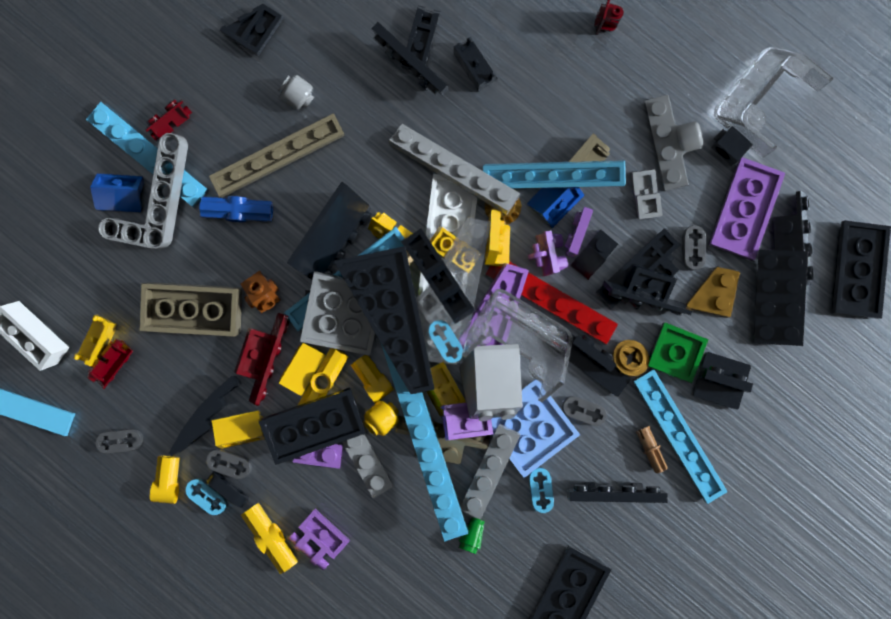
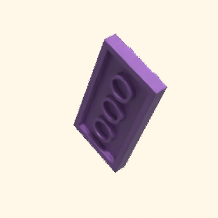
[709,157,785,261]

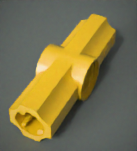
[297,348,349,406]
[241,502,298,574]

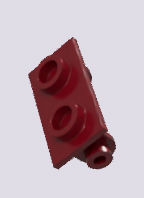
[594,0,624,35]
[145,99,192,142]
[87,339,133,389]

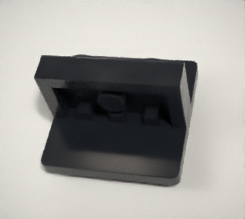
[693,352,753,410]

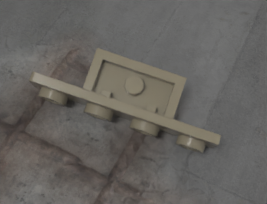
[395,416,490,465]

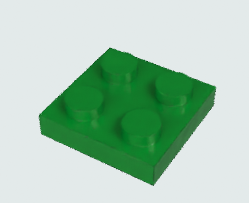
[648,322,709,383]

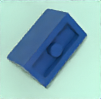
[90,173,144,212]
[527,187,585,228]

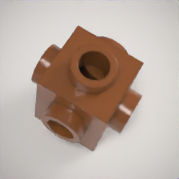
[240,270,281,313]

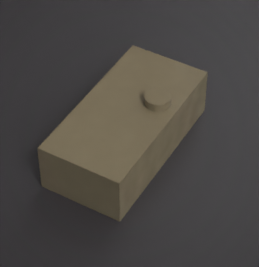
[140,282,243,337]

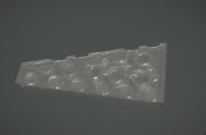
[417,217,491,363]

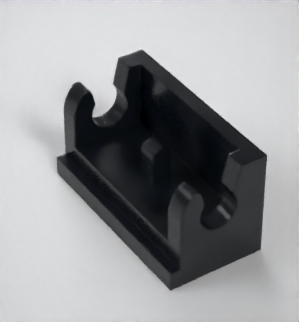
[454,37,498,92]

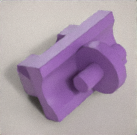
[528,231,568,277]

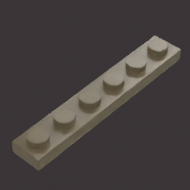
[209,113,345,198]

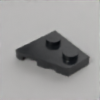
[220,4,283,56]

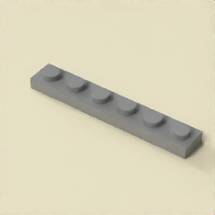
[389,124,520,215]

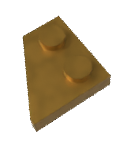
[686,267,740,318]

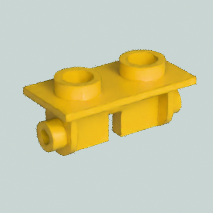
[368,212,413,252]

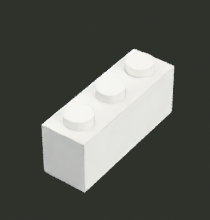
[0,301,69,371]

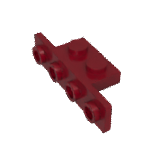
[234,313,289,406]

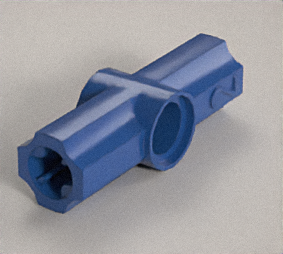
[199,196,273,223]

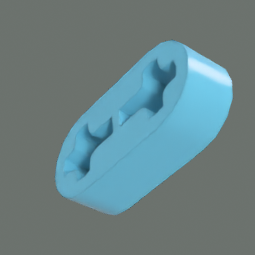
[429,320,463,363]
[529,467,554,513]
[185,478,228,515]

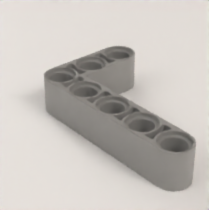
[98,133,188,249]

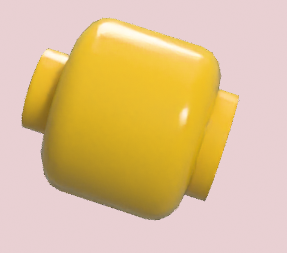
[363,401,399,436]

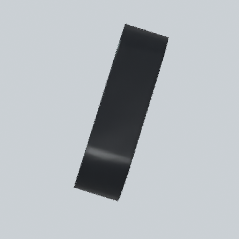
[206,471,249,508]

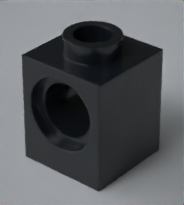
[711,126,753,166]

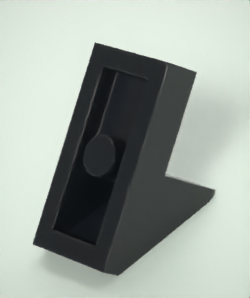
[570,229,618,280]

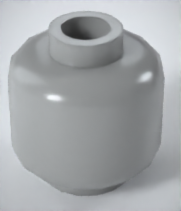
[278,75,314,110]

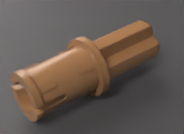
[636,426,667,473]

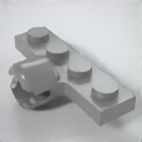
[645,95,704,191]

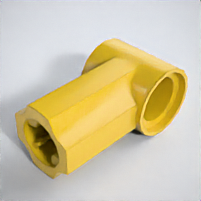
[350,355,395,403]
[150,456,180,504]

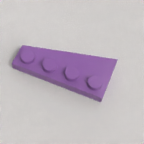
[456,263,529,351]

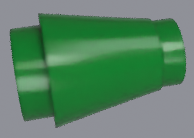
[458,517,485,554]

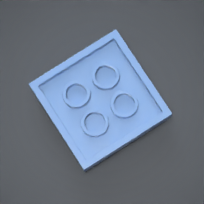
[491,378,580,478]

